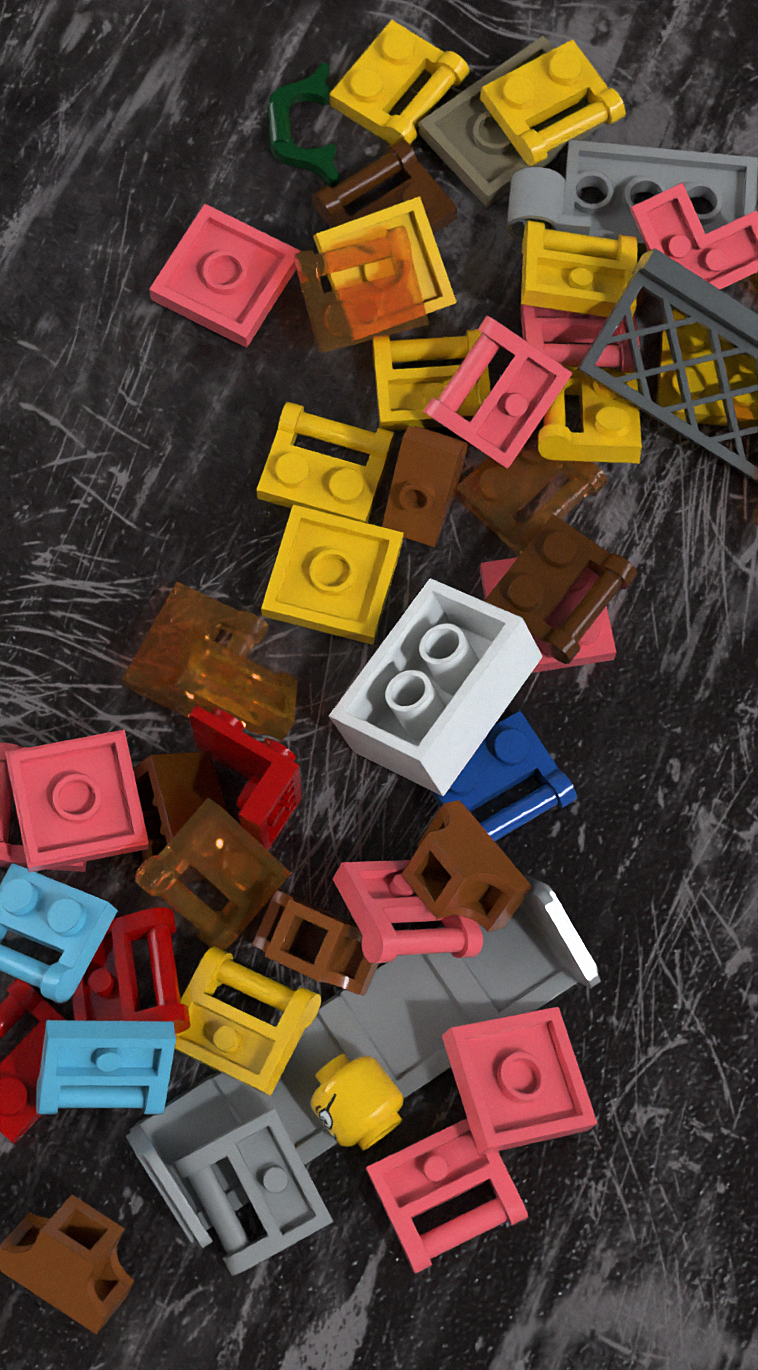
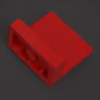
[189,705,302,857]

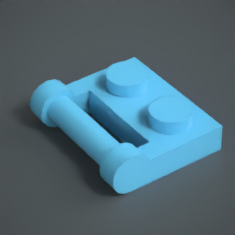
[0,863,118,1004]
[36,1020,176,1114]

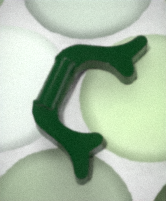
[268,63,339,187]

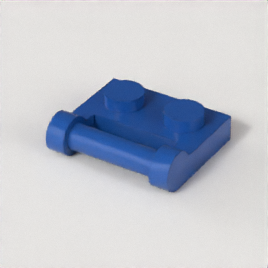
[429,711,577,841]

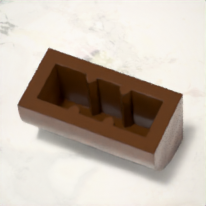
[133,751,241,889]

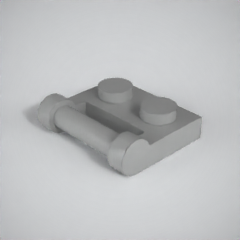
[173,1107,333,1276]

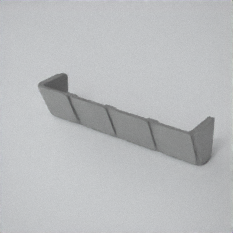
[126,875,601,1248]

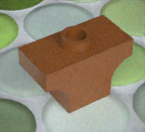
[382,426,469,547]
[401,800,532,932]
[252,889,379,996]
[0,1195,135,1334]

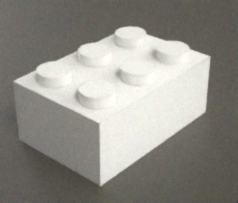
[329,578,543,797]

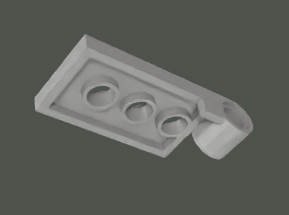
[506,140,758,254]

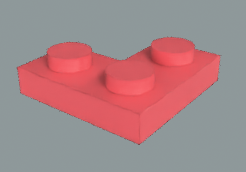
[629,183,758,289]

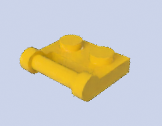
[329,20,469,144]
[480,39,626,166]
[521,220,637,320]
[372,329,491,431]
[538,366,642,463]
[257,401,395,523]
[174,946,321,1097]

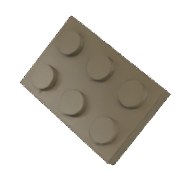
[418,36,605,208]

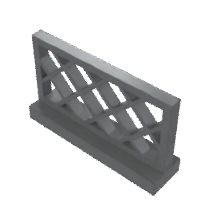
[576,248,758,483]

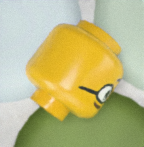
[310,1053,404,1150]

